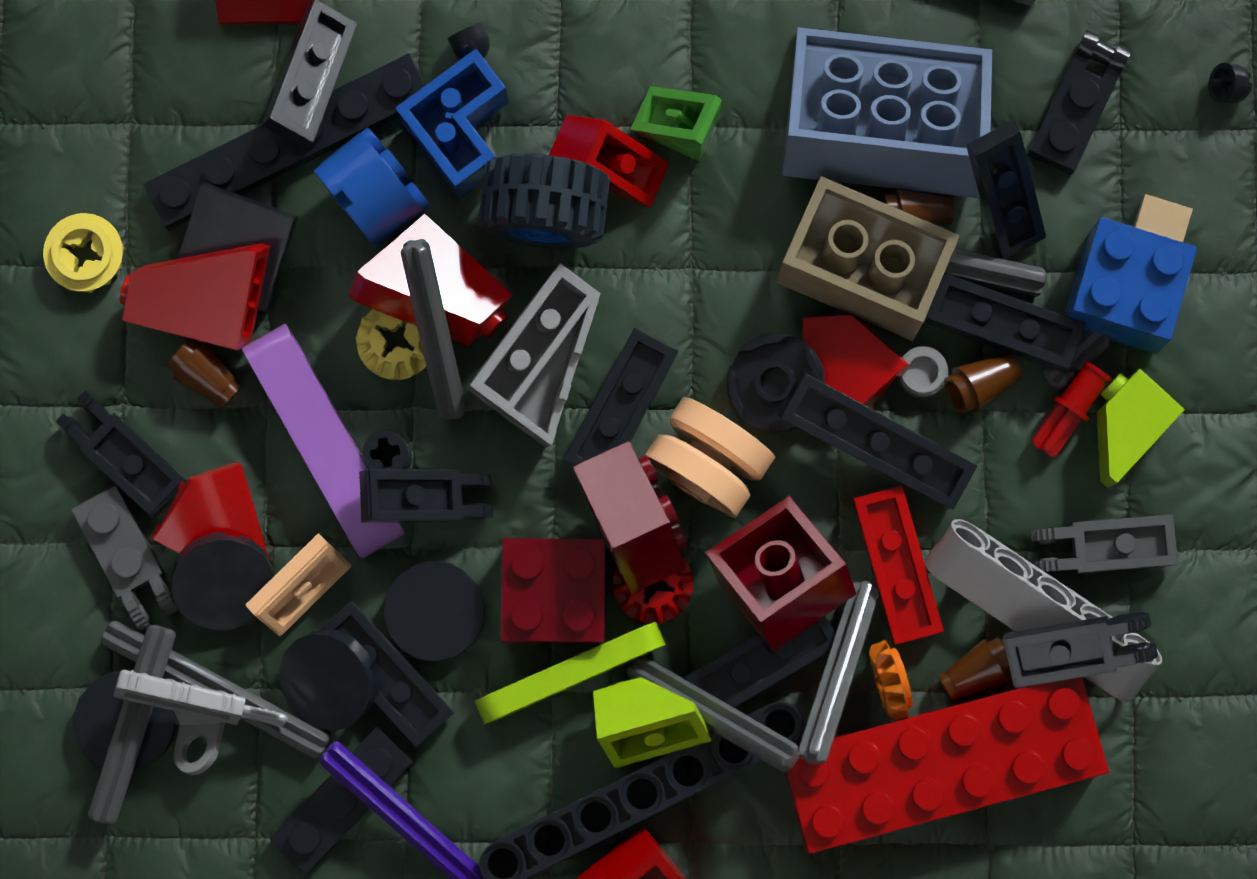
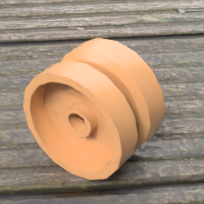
[645,397,775,518]

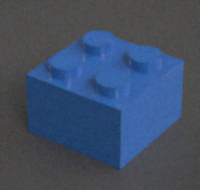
[1064,217,1197,354]

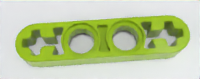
[474,622,666,725]

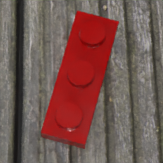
[852,485,944,646]

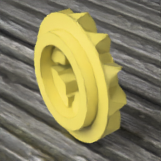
[43,213,125,293]
[356,309,426,380]

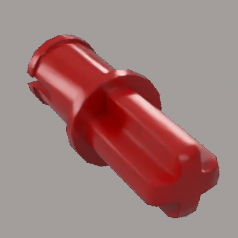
[1031,361,1112,457]

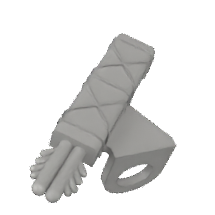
[113,670,288,775]

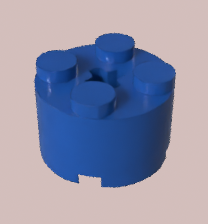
[313,127,430,248]

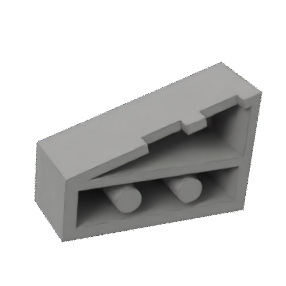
[466,263,601,448]

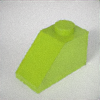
[1096,369,1185,488]
[593,677,712,768]

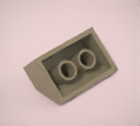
[775,176,960,341]

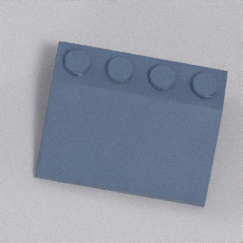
[782,27,992,198]

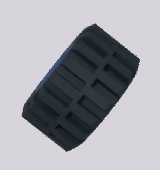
[478,154,610,248]

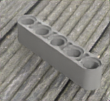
[925,519,1162,701]

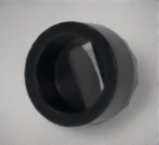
[447,22,490,60]
[1208,63,1252,104]

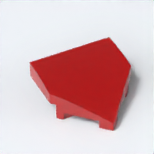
[803,315,911,409]
[151,462,269,558]

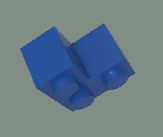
[395,49,509,200]

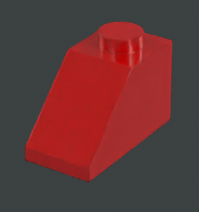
[549,114,670,208]

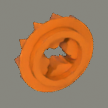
[869,640,913,721]

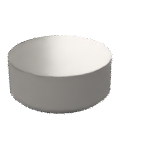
[897,346,948,398]

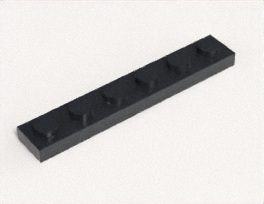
[143,53,426,231]

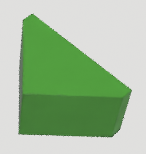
[630,86,722,162]

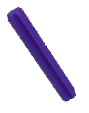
[319,741,483,879]

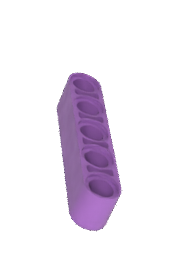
[242,323,406,559]

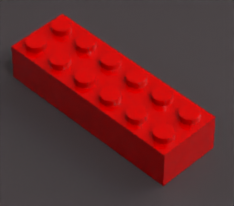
[784,677,1110,854]

